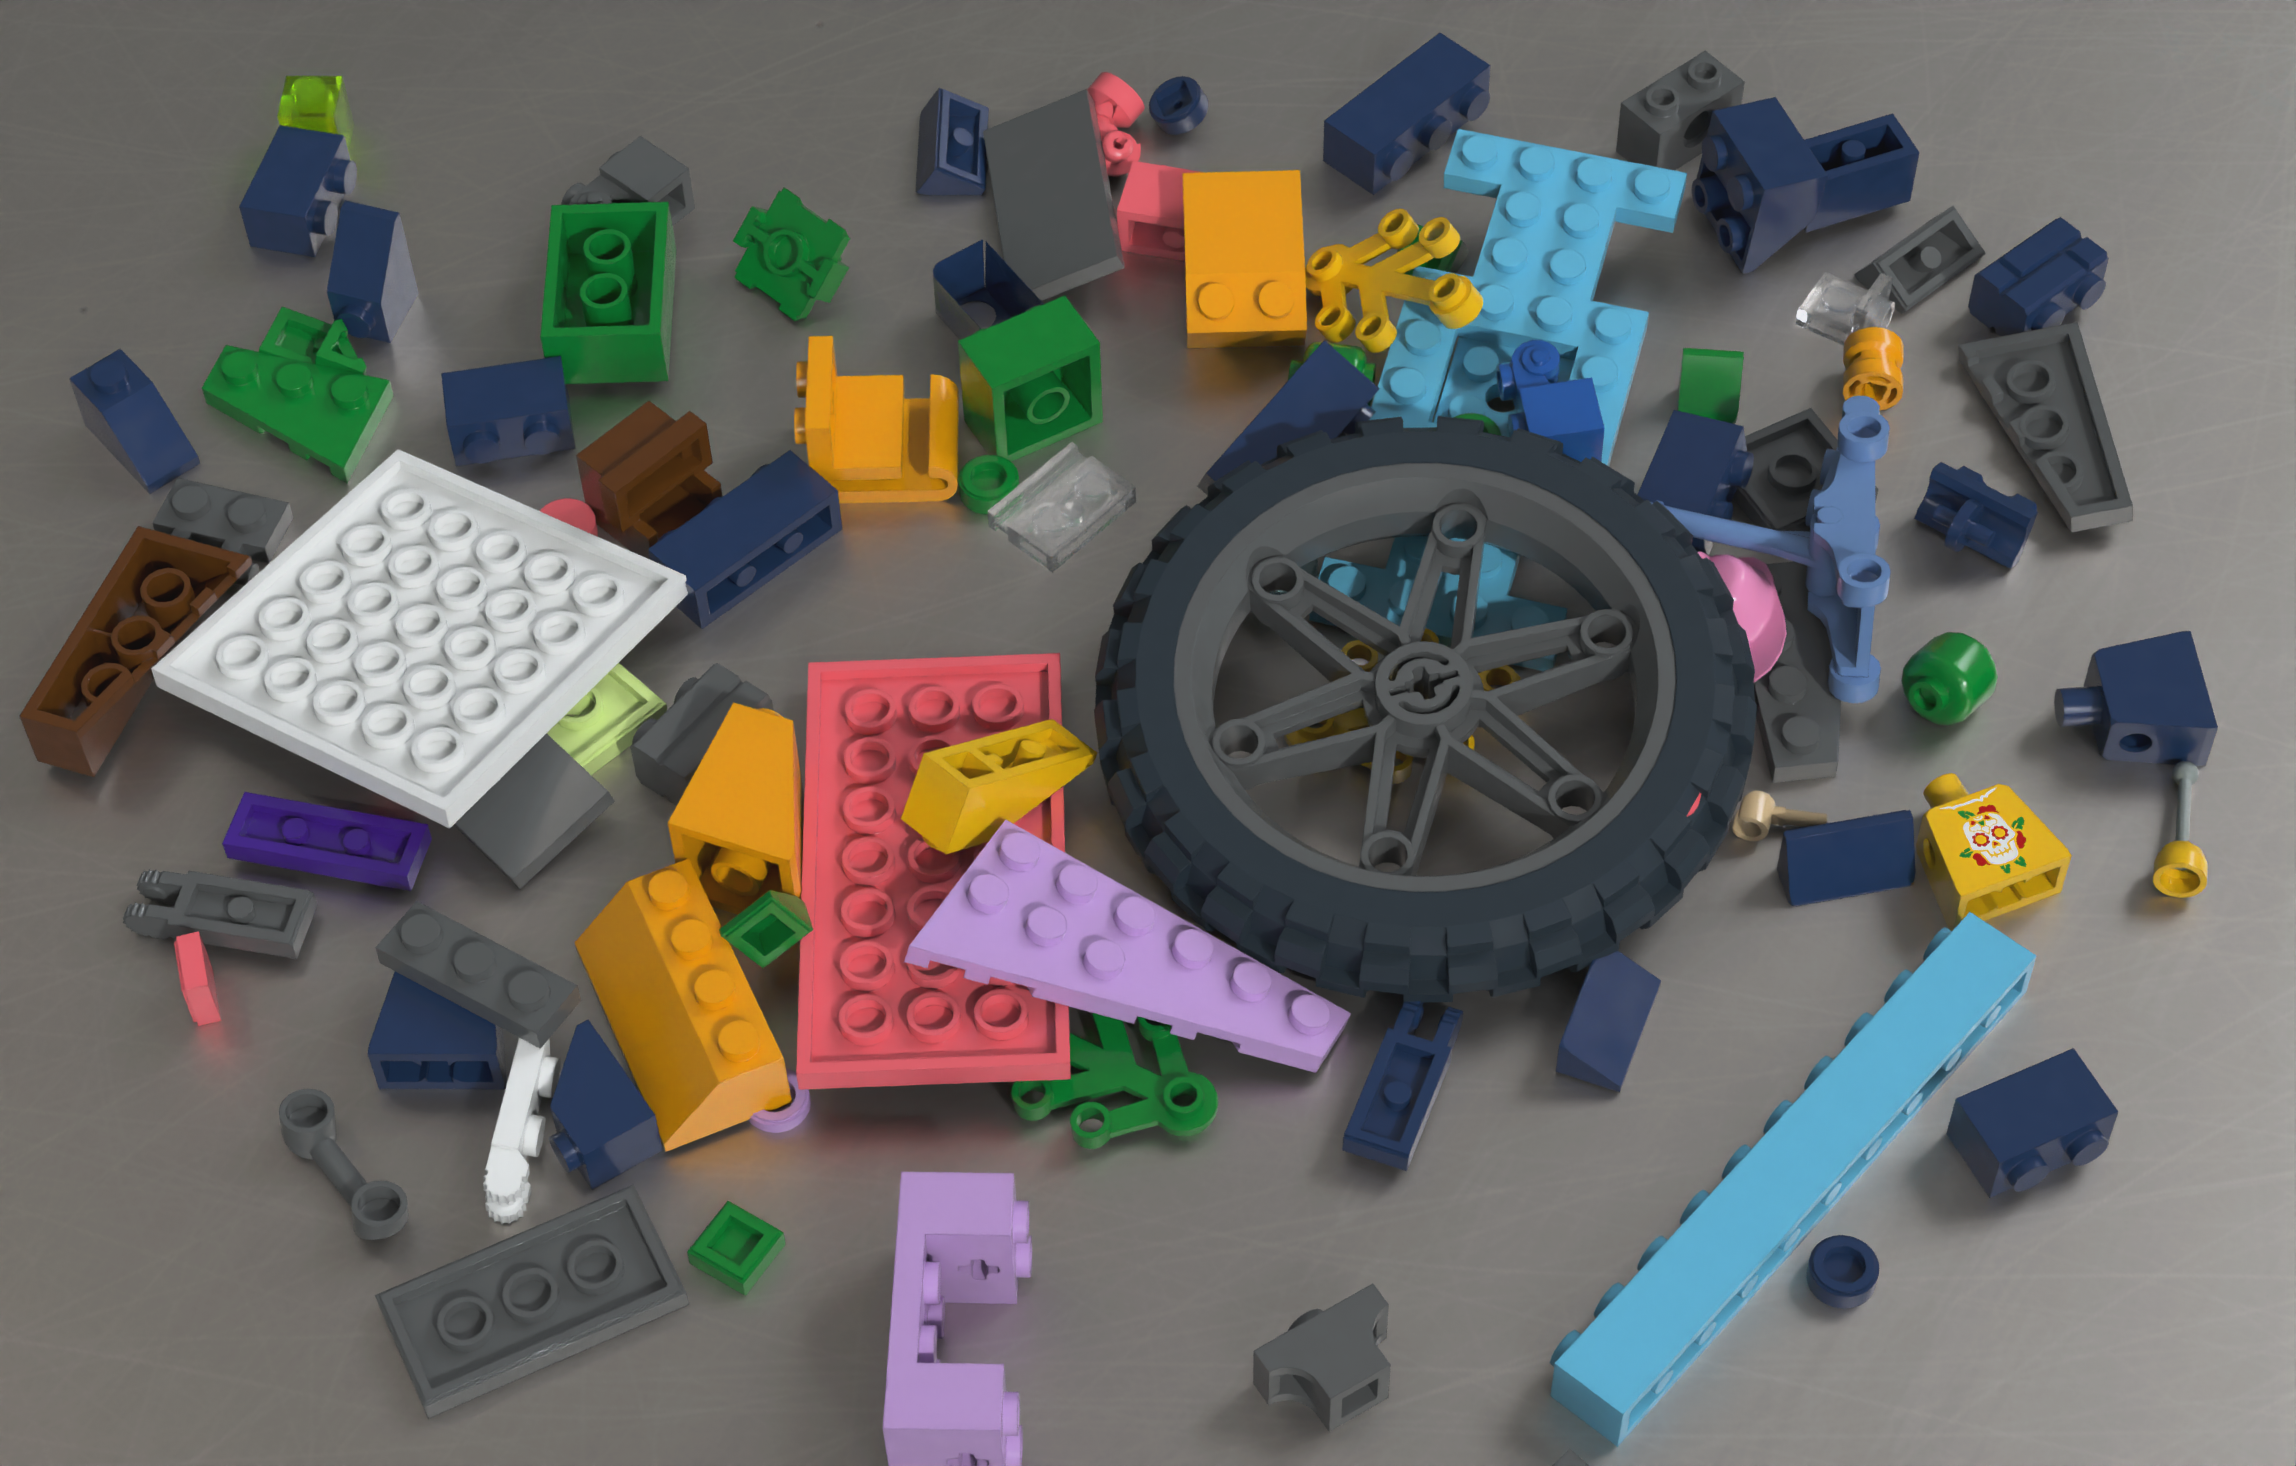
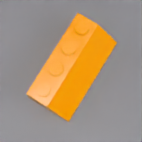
[574,858,792,1152]

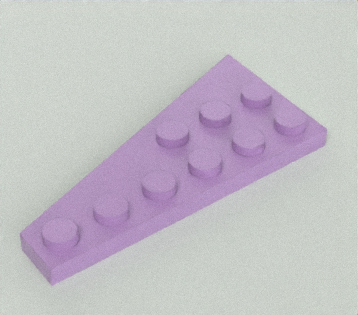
[904,819,1351,1073]

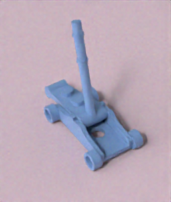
[1650,396,1891,704]

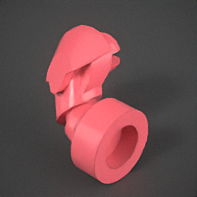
[1087,72,1145,177]

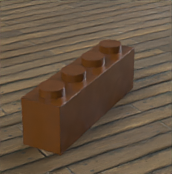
[19,526,252,777]

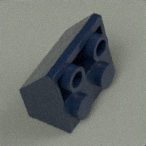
[1691,97,1828,274]

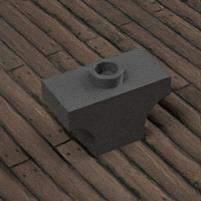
[1253,1283,1391,1432]

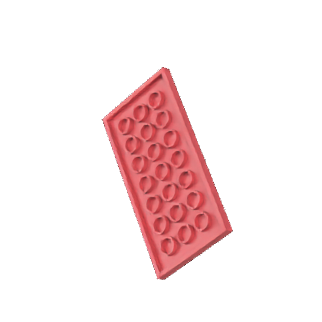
[796,653,1071,1090]

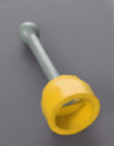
[2153,761,2208,898]

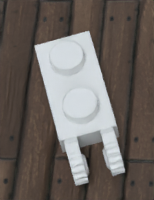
[483,1038,560,1225]

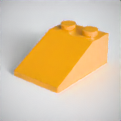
[1182,170,1307,348]

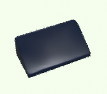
[916,88,989,195]
[1777,810,1916,907]
[1556,951,1661,1092]

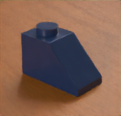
[327,200,419,343]
[69,349,200,494]
[549,1019,663,1190]

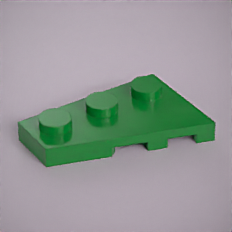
[202,345,394,484]

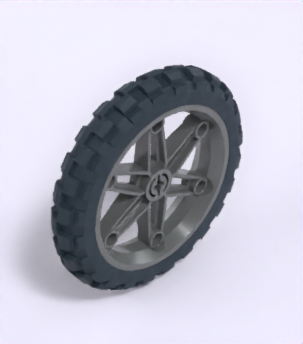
[1094,416,1757,1002]

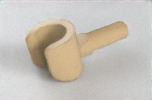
[1732,791,1827,841]

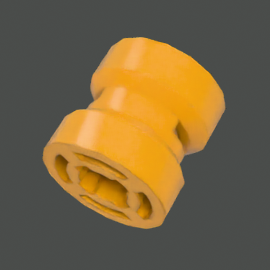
[1842,327,1904,411]

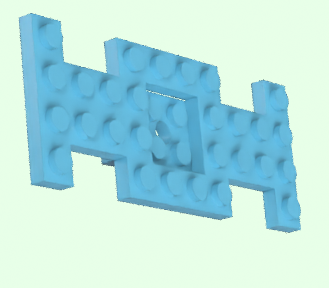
[1309,129,1687,671]

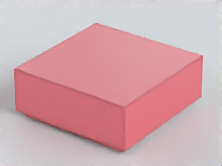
[174,931,221,1026]

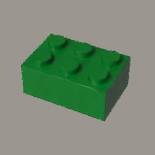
[540,202,676,384]

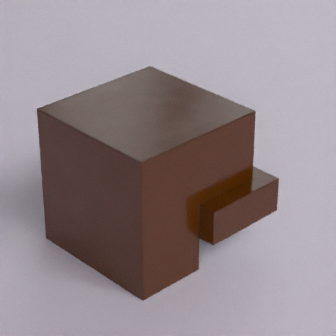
[576,401,723,559]

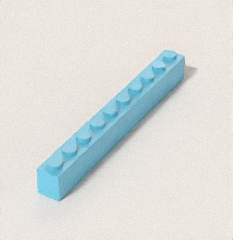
[1550,912,2037,1447]

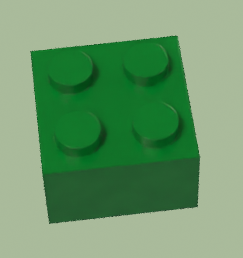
[958,295,1103,462]

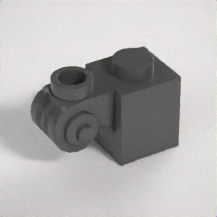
[561,136,695,225]

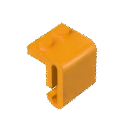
[794,336,959,504]

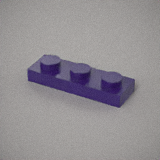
[222,792,432,891]

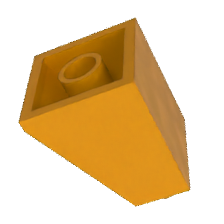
[668,702,804,915]

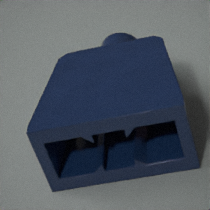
[2054,631,2218,766]
[368,971,507,1090]

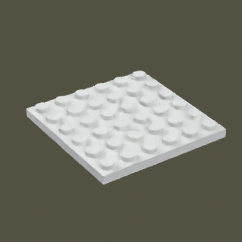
[151,449,688,829]

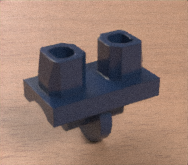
[1914,462,2038,569]

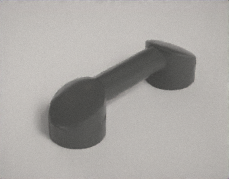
[279,1089,408,1240]

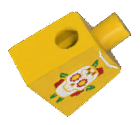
[1916,773,2072,931]

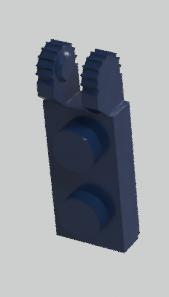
[1342,1001,1463,1171]

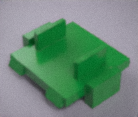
[733,187,851,321]

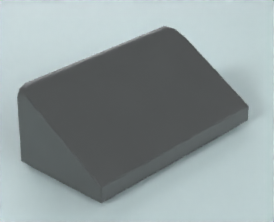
[1854,206,1986,314]

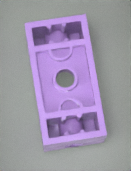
[883,1172,1032,1466]

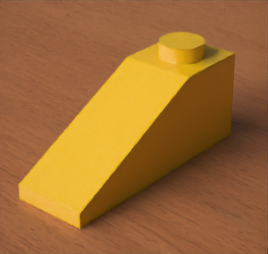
[901,719,1097,854]

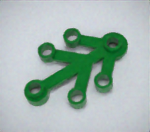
[1012,1011,1218,1149]

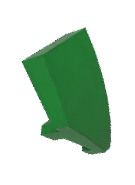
[259,306,367,375]

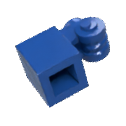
[1496,340,1605,462]

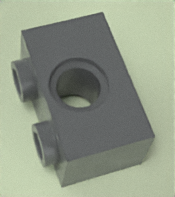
[1616,51,1745,170]

